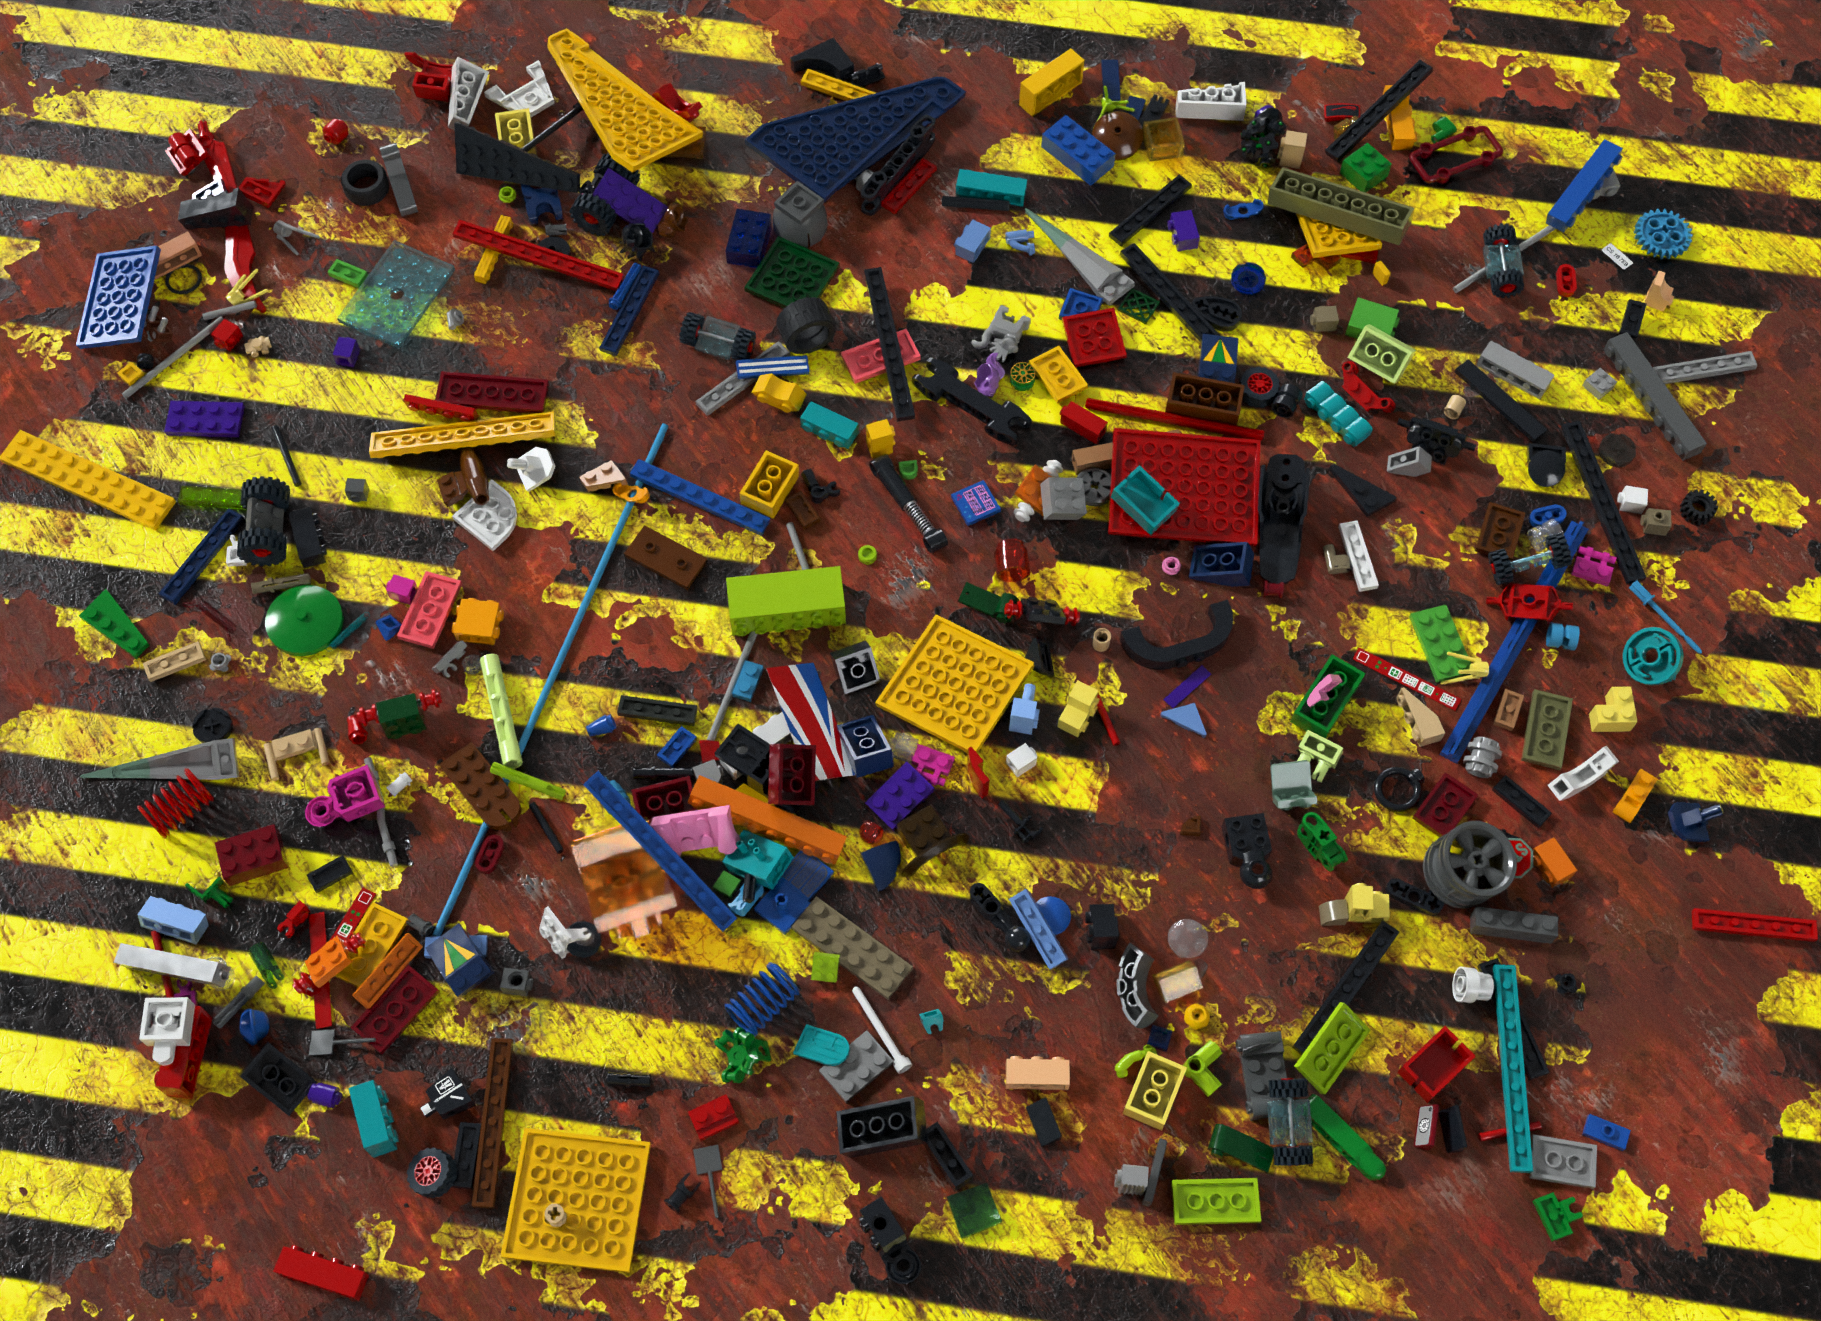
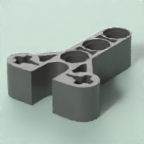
[379,143,418,217]

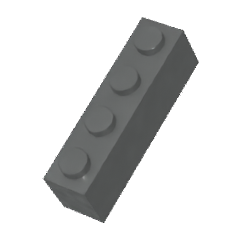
[1470,906,1558,944]

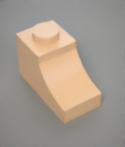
[1644,271,1674,312]

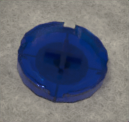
[1231,262,1266,294]

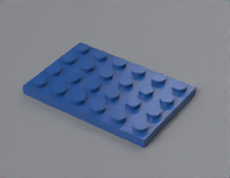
[76,245,161,349]

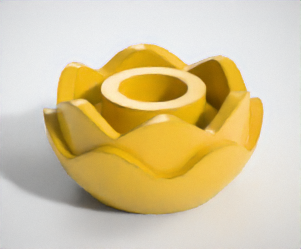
[1184,1004,1210,1030]

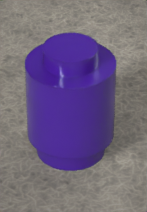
[308,1083,342,1108]

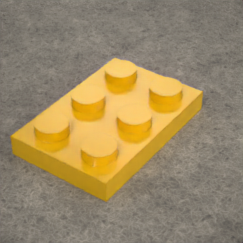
[1029,346,1088,404]

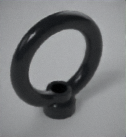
[1374,767,1425,812]

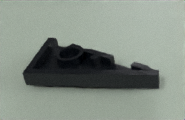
[1329,464,1397,517]

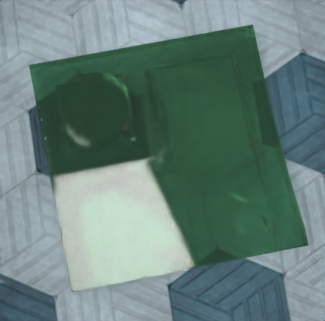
[947,1183,1002,1239]

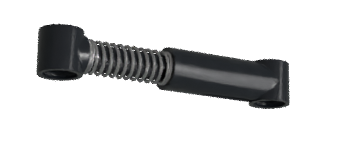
[869,453,948,554]

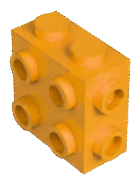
[452,598,504,645]

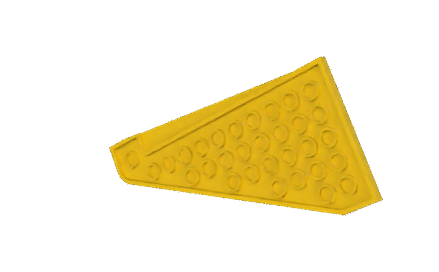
[547,28,703,173]

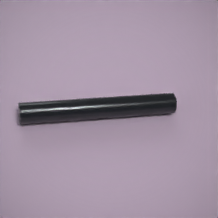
[529,802,564,854]

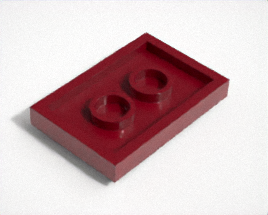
[1412,772,1478,837]

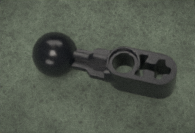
[970,883,1031,952]

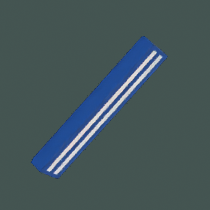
[736,355,809,379]

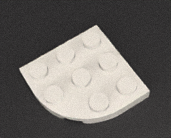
[452,480,517,551]

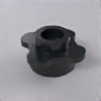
[1554,973,1577,994]

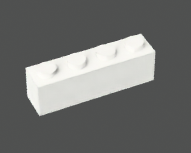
[720,712,793,780]

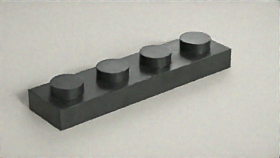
[617,695,698,726]

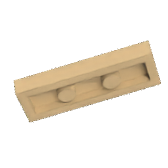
[143,642,206,682]

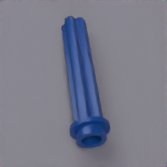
[608,263,642,310]

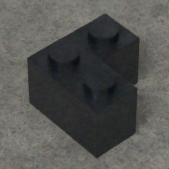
[1085,904,1119,950]

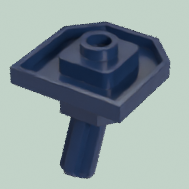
[1668,802,1724,842]

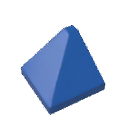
[376,614,402,641]

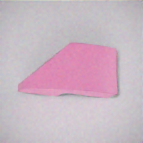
[1307,674,1343,707]

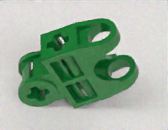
[1297,812,1348,872]

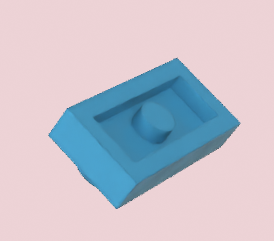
[732,660,764,702]

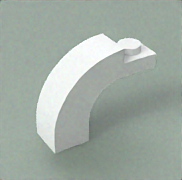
[1548,746,1619,801]

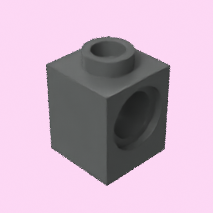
[500,968,534,996]

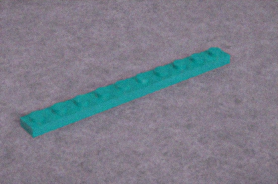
[1493,965,1533,1173]

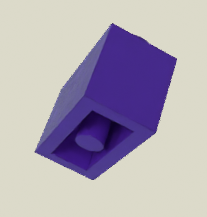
[1167,210,1200,251]

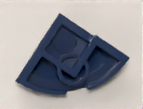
[861,841,901,892]

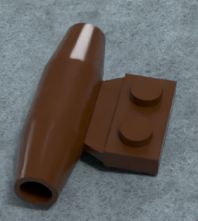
[437,448,489,508]

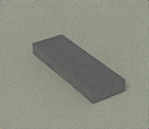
[1142,1139,1167,1206]

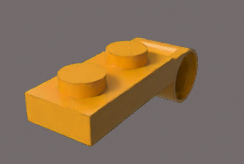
[1612,768,1658,823]

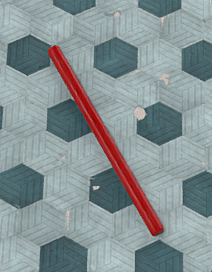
[1085,398,1264,441]

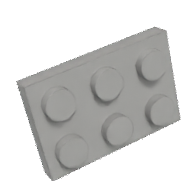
[819,1030,894,1103]
[1529,1135,1597,1189]

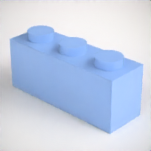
[138,896,208,944]

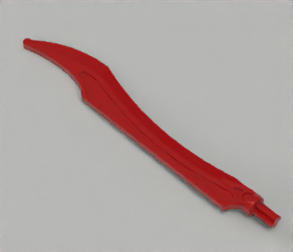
[197,120,267,313]

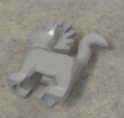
[971,305,1031,362]

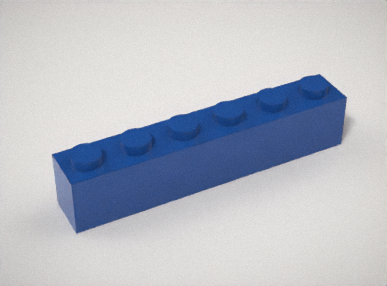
[1546,139,1623,233]

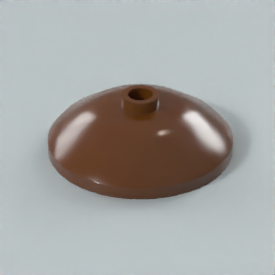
[1092,111,1143,161]

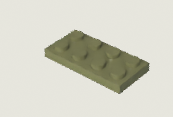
[1521,689,1573,770]

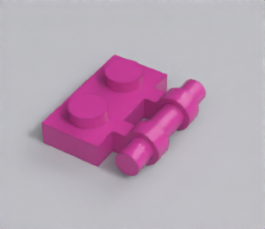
[1571,546,1617,587]
[912,744,955,787]

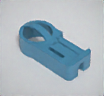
[728,883,764,916]

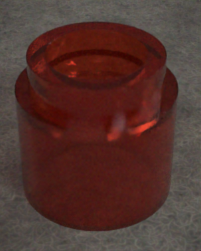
[994,539,1031,582]

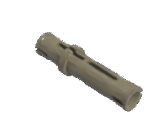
[251,572,311,594]

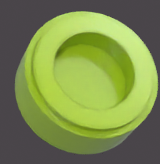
[858,545,877,565]

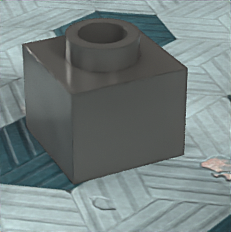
[345,478,369,502]

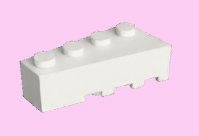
[448,57,489,130]
[1176,82,1246,121]

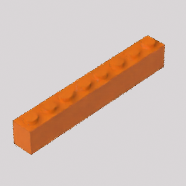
[688,775,847,865]

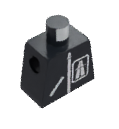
[420,1068,476,1120]

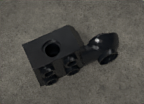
[1221,813,1273,889]

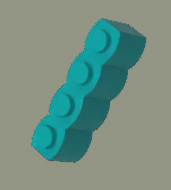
[1304,381,1373,447]

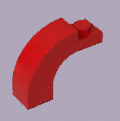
[652,83,703,123]

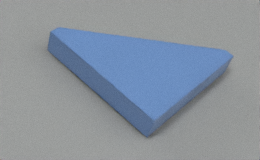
[1160,703,1207,738]

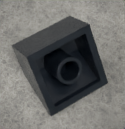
[830,641,881,694]

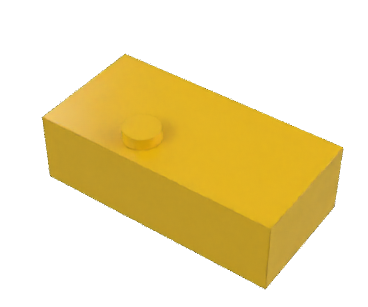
[1019,48,1085,117]

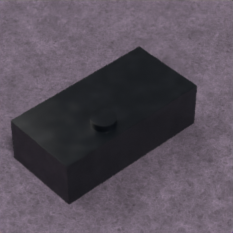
[836,1096,928,1158]

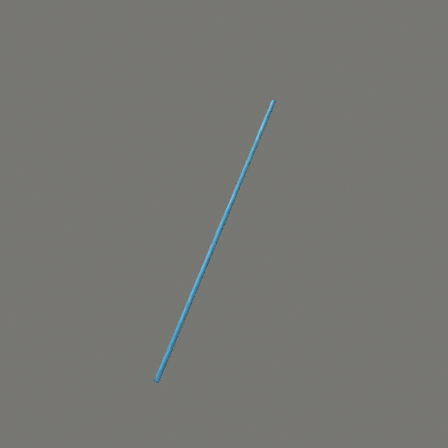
[432,423,669,937]

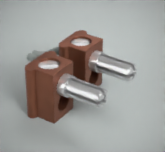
[144,306,174,343]

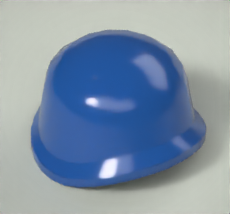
[240,1008,270,1045]

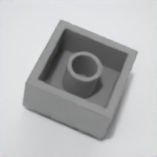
[1582,368,1617,400]

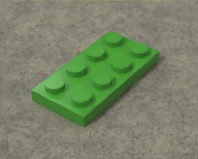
[1409,605,1471,683]

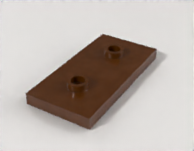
[624,525,708,590]

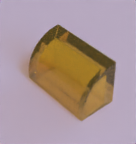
[1152,960,1203,1003]

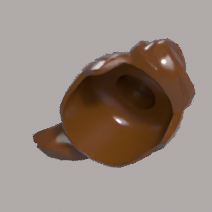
[657,202,688,238]

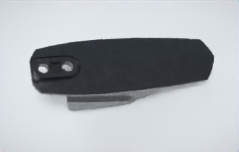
[1258,454,1310,584]

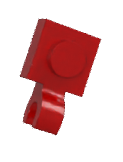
[277,900,310,938]

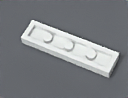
[1338,520,1379,592]

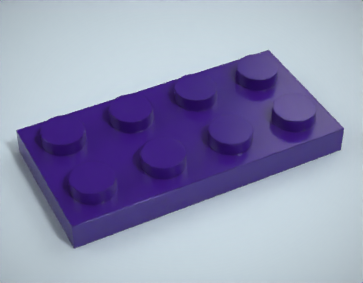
[593,168,668,233]
[164,401,245,437]

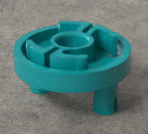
[1623,627,1684,686]

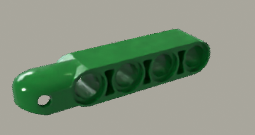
[1298,1094,1386,1181]

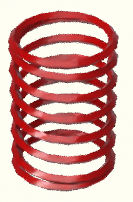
[137,768,214,839]

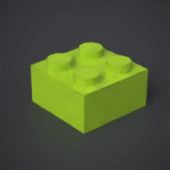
[811,952,840,983]

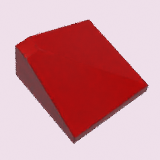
[699,740,720,763]

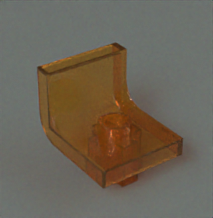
[570,817,677,938]

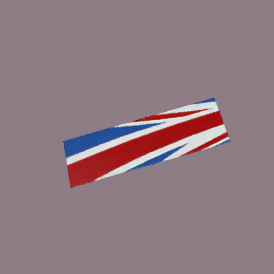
[766,663,855,781]

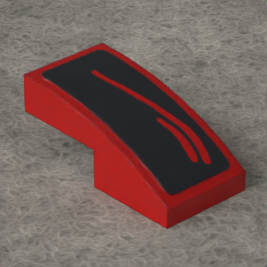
[1324,103,1361,124]

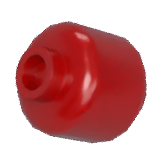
[322,119,349,145]

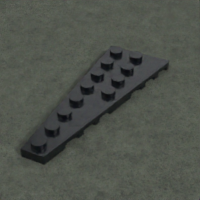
[454,122,580,193]

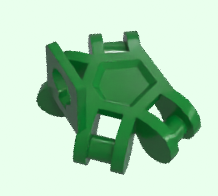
[714,1027,771,1083]

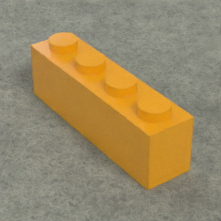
[1383,85,1417,150]

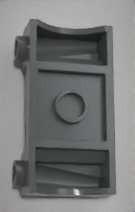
[1235,1031,1295,1121]

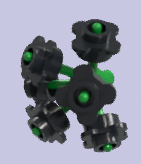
[1240,117,1287,168]

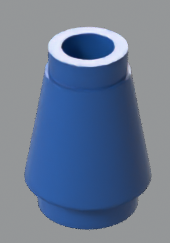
[586,714,617,737]

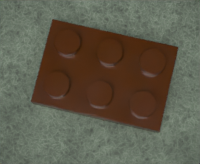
[1475,502,1526,562]

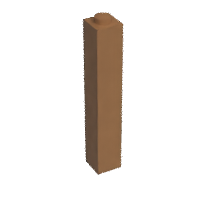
[1071,429,1180,475]

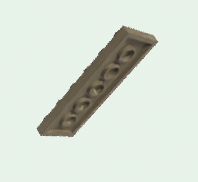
[791,896,913,1000]

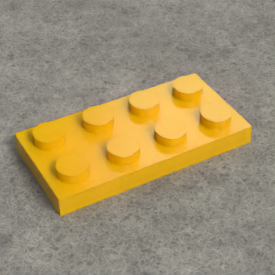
[335,902,409,988]

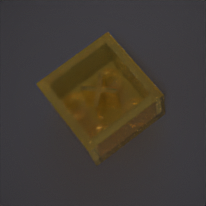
[1143,117,1185,162]

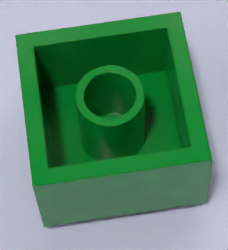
[1340,143,1392,193]

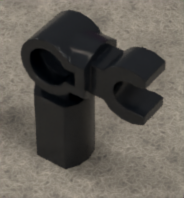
[801,468,840,504]

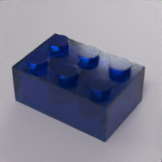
[725,209,772,268]

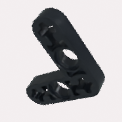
[1385,868,1457,916]

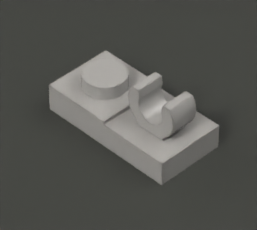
[432,640,468,678]

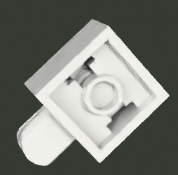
[139,997,195,1066]

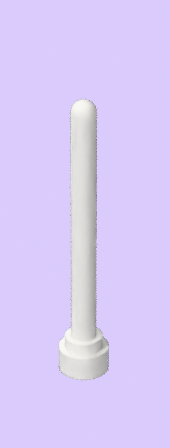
[852,987,912,1074]

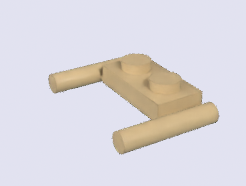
[263,728,330,781]

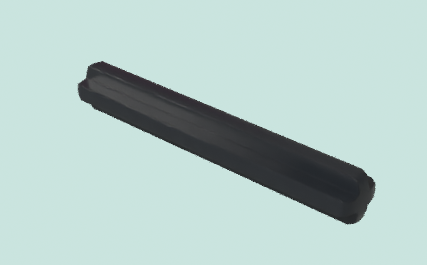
[941,196,1010,211]

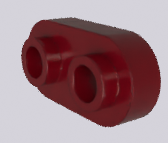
[475,835,505,874]

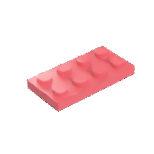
[841,329,921,384]
[397,571,462,649]

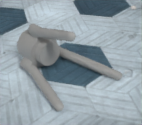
[273,220,320,255]

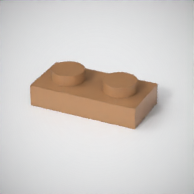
[1493,689,1524,731]

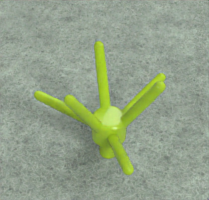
[1093,85,1135,128]

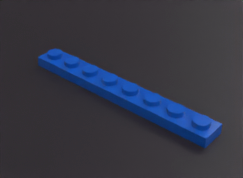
[630,459,770,536]

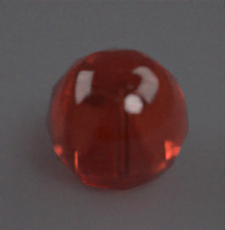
[859,820,884,845]

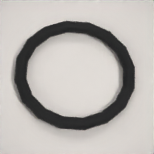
[165,264,202,294]

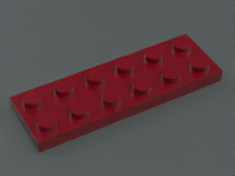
[435,371,549,413]

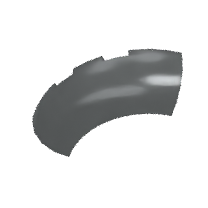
[1117,943,1159,1028]

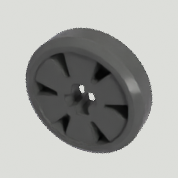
[1076,468,1111,507]

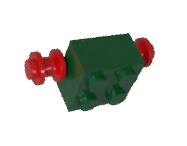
[357,689,443,739]

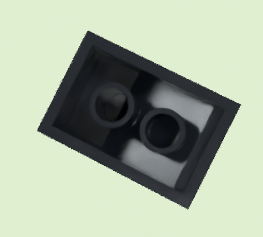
[238,1041,318,1116]

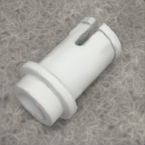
[386,772,412,797]

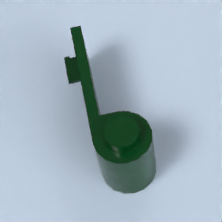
[958,582,1019,623]
[1208,1124,1274,1173]

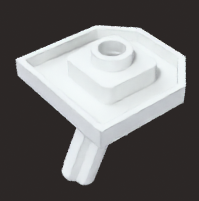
[507,447,555,492]

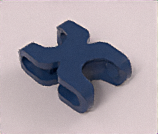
[521,184,564,225]

